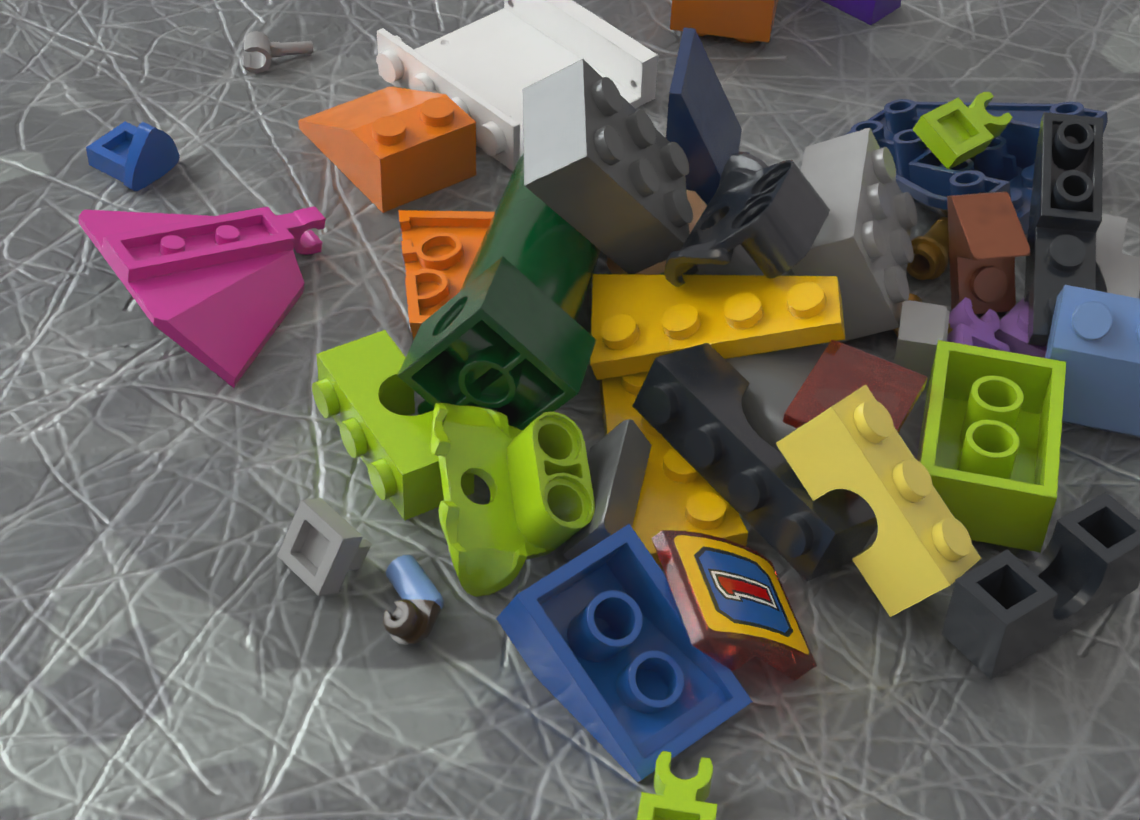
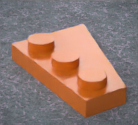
[398,210,495,340]

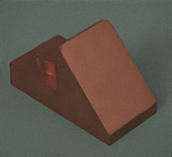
[947,191,1030,314]

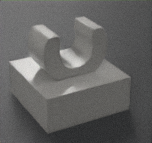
[277,498,372,596]

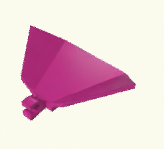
[78,206,326,388]

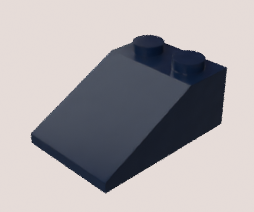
[666,27,750,205]

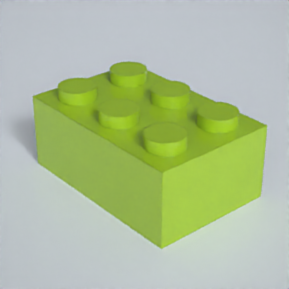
[917,340,1066,553]

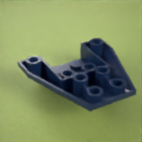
[845,99,1108,235]

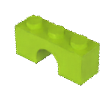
[312,330,474,521]

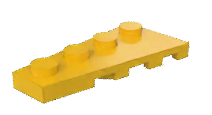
[590,274,845,380]
[599,372,748,569]

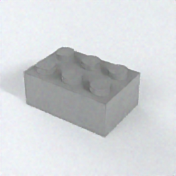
[791,128,918,344]

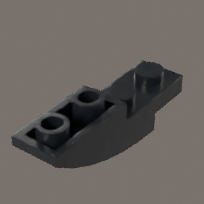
[1024,112,1103,346]

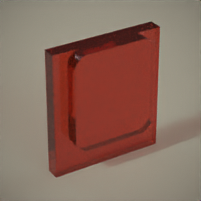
[783,339,928,433]

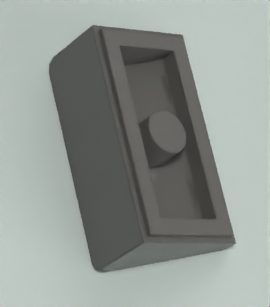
[563,419,652,561]

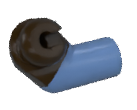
[383,555,444,645]

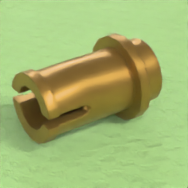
[907,217,950,280]

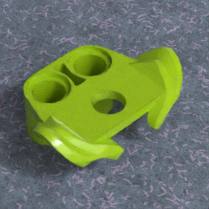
[430,403,595,597]

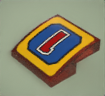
[651,530,817,681]

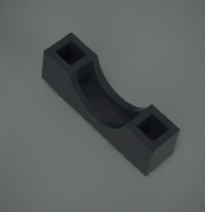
[632,343,878,581]

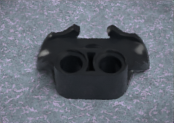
[664,153,830,287]

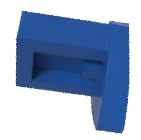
[86,121,180,191]

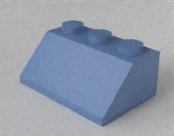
[1045,285,1140,438]

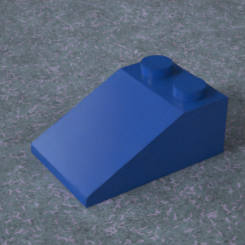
[496,524,753,783]

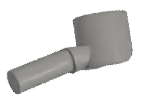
[242,31,314,73]

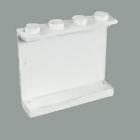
[376,0,658,171]

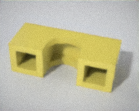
[776,385,982,617]

